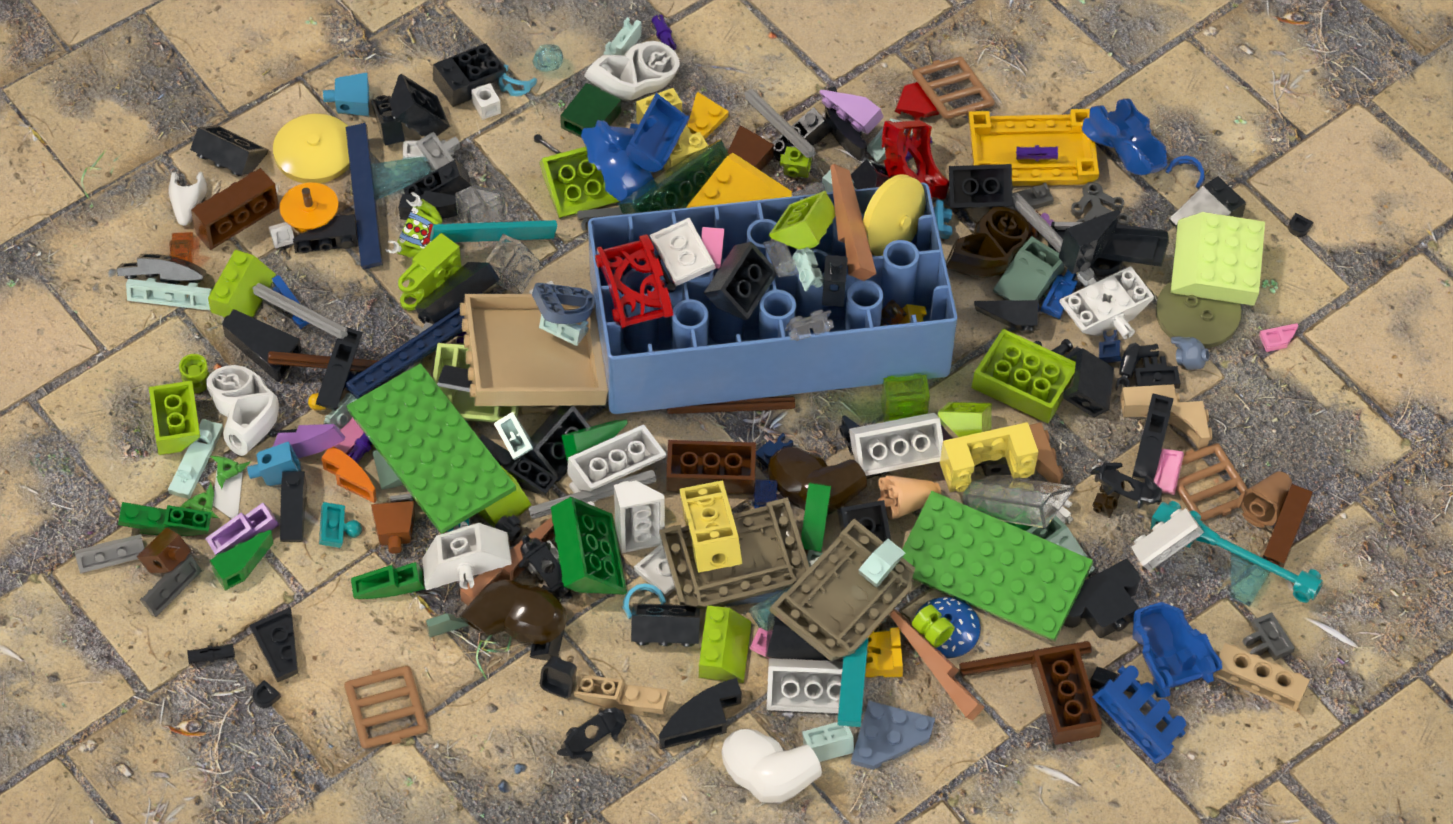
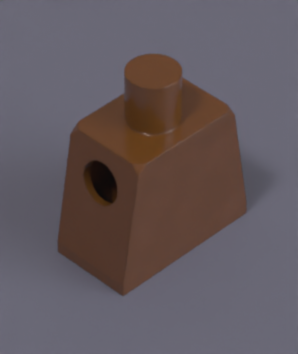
[136,528,191,573]

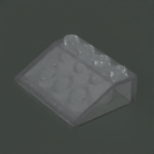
[962,474,1075,528]

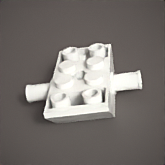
[1059,266,1154,340]
[422,521,512,590]

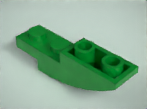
[118,502,212,536]

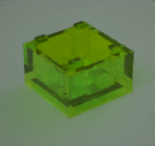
[881,374,930,422]

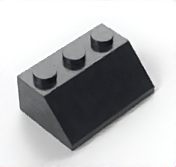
[389,73,450,137]
[190,125,269,176]
[704,242,778,320]
[523,405,590,482]
[631,603,700,647]
[765,613,834,661]

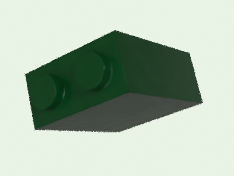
[560,83,621,138]

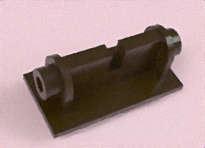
[1092,470,1125,518]

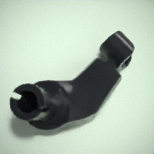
[1115,342,1159,391]

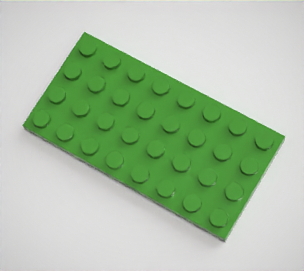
[346,363,516,534]
[902,491,1094,642]

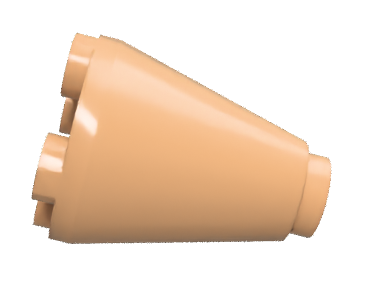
[878,475,941,520]

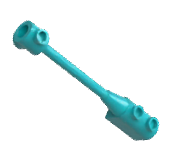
[1150,501,1323,603]

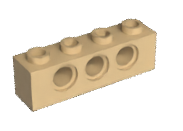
[1213,643,1310,712]

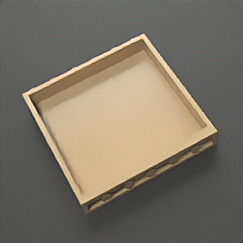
[460,294,608,406]

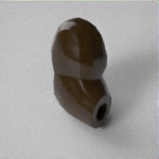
[946,206,1030,278]
[767,447,867,516]
[459,579,567,644]

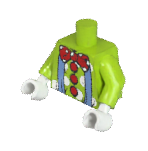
[385,192,442,258]

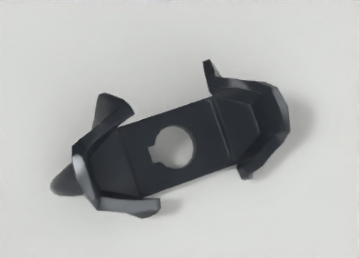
[1090,462,1162,509]
[519,535,573,599]
[557,708,627,762]

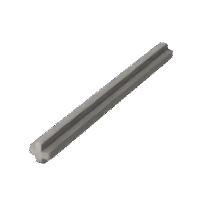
[744,89,816,158]
[1012,192,1094,281]
[253,283,348,339]
[529,470,656,519]

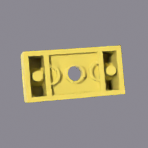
[636,88,709,181]
[940,422,1038,493]
[679,480,742,573]

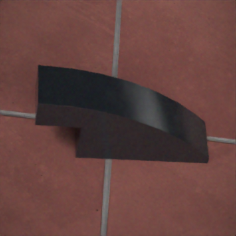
[659,678,742,749]

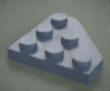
[851,701,935,770]

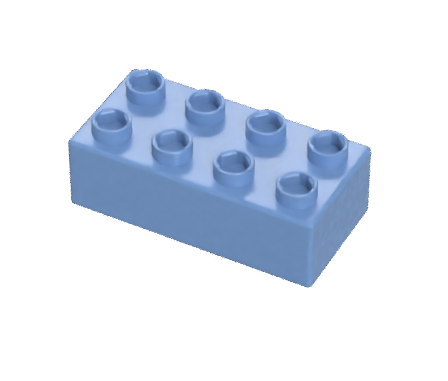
[588,183,957,414]

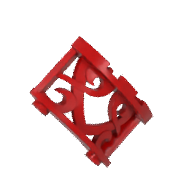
[882,119,949,200]
[595,234,674,328]

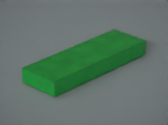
[801,482,831,552]

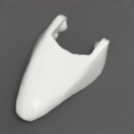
[168,172,207,225]

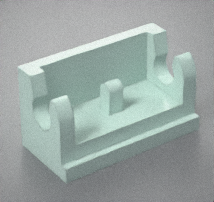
[604,17,641,55]
[539,314,589,346]
[802,722,854,762]

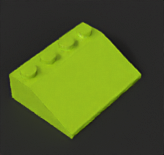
[539,146,621,218]
[971,329,1076,424]

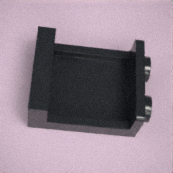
[1063,348,1114,418]

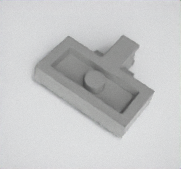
[416,132,461,170]

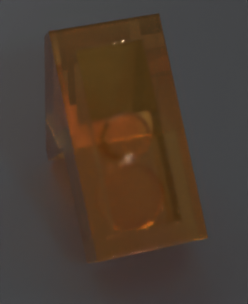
[169,232,194,263]

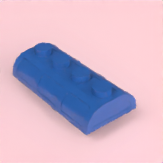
[626,93,690,172]

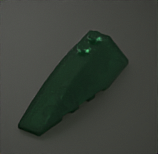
[618,140,729,215]

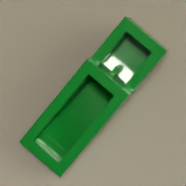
[351,562,426,599]

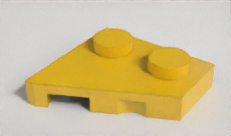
[687,92,729,139]

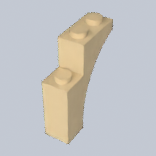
[1120,384,1212,450]

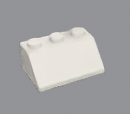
[1131,508,1204,571]

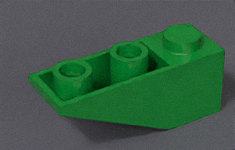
[210,530,274,591]

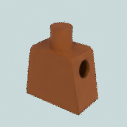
[371,501,415,554]

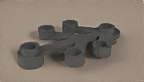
[1071,182,1129,225]

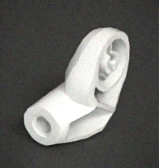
[584,41,679,101]
[207,365,279,456]
[721,729,822,804]

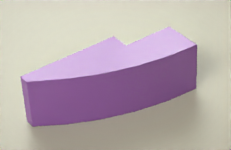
[273,424,345,458]
[205,503,280,555]

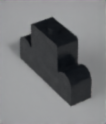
[1063,558,1140,638]

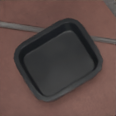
[540,656,577,699]

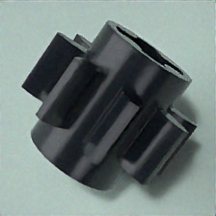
[495,515,523,542]

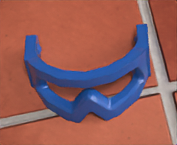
[1166,155,1205,189]

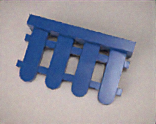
[1092,665,1186,764]

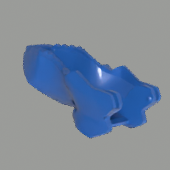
[1082,98,1168,175]
[581,120,656,205]
[1132,602,1223,698]

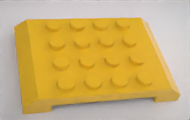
[968,109,1099,186]

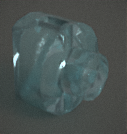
[533,44,563,72]

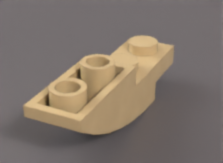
[574,675,670,716]

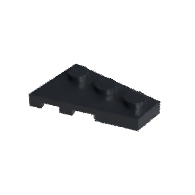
[249,607,298,683]

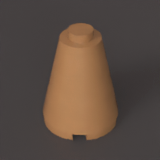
[1238,471,1292,528]

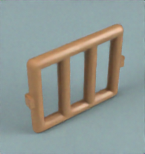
[912,56,995,120]
[1176,443,1248,521]
[344,665,428,749]

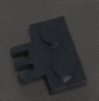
[1134,356,1181,389]

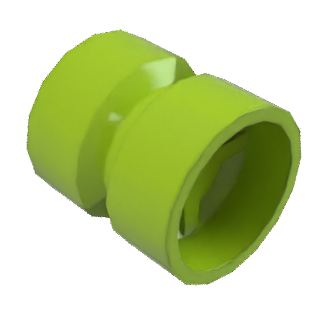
[179,354,210,394]
[912,605,955,648]

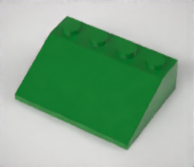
[551,497,627,595]

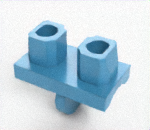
[934,200,952,239]

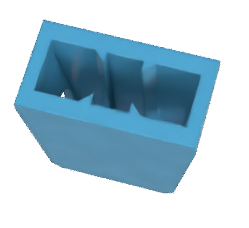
[323,73,369,116]
[247,442,301,486]

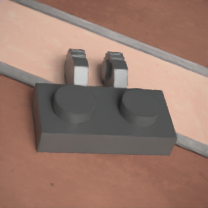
[1243,612,1295,661]

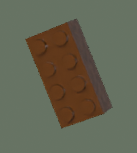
[191,168,279,250]
[666,440,756,494]
[1031,644,1102,745]

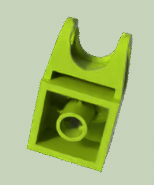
[398,233,462,311]

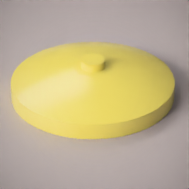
[273,114,350,183]
[863,174,926,256]

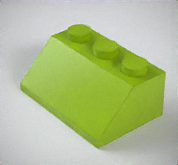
[769,191,836,250]
[208,250,276,318]
[149,381,200,455]
[938,402,992,437]
[699,605,752,683]

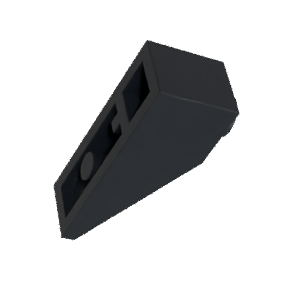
[974,300,1040,334]
[280,471,307,542]

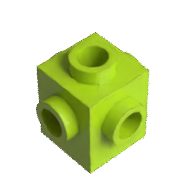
[780,147,812,178]

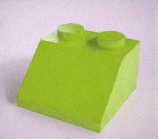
[478,465,531,528]

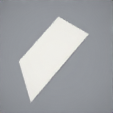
[213,468,243,519]

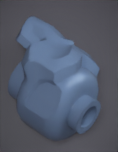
[1171,336,1209,370]

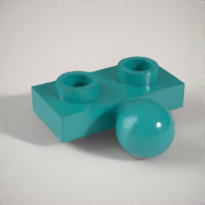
[319,502,362,548]

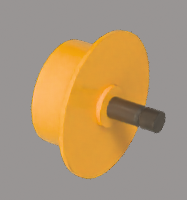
[280,182,338,233]

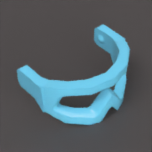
[498,64,537,96]
[622,583,666,619]

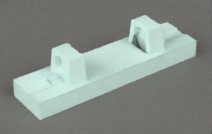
[126,278,212,311]
[168,419,224,499]

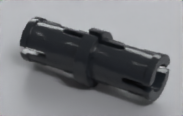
[187,643,235,665]

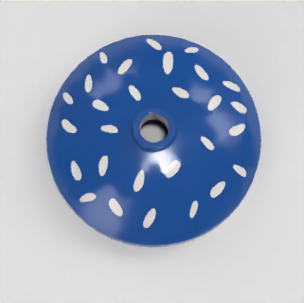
[914,597,981,658]

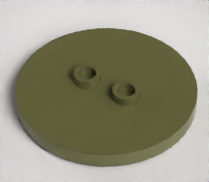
[1156,281,1241,348]

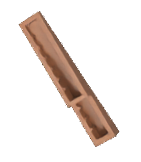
[830,164,876,281]
[460,517,555,605]
[889,609,985,721]

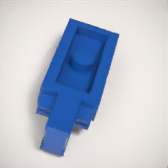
[1040,270,1078,319]
[272,275,310,329]

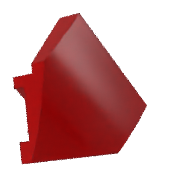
[894,82,940,120]

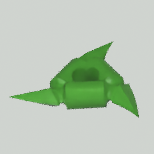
[210,456,251,489]
[180,482,219,518]

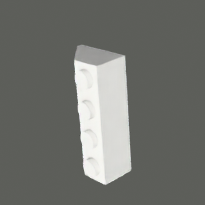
[849,413,943,476]
[567,424,667,491]
[614,481,665,554]
[767,658,843,713]

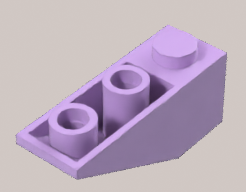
[819,90,884,135]

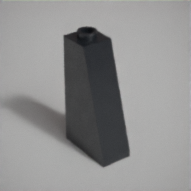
[415,262,500,324]
[222,309,302,382]

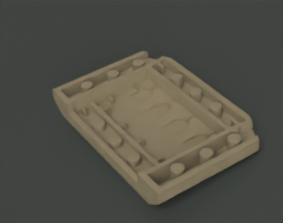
[659,497,810,609]
[769,519,915,661]

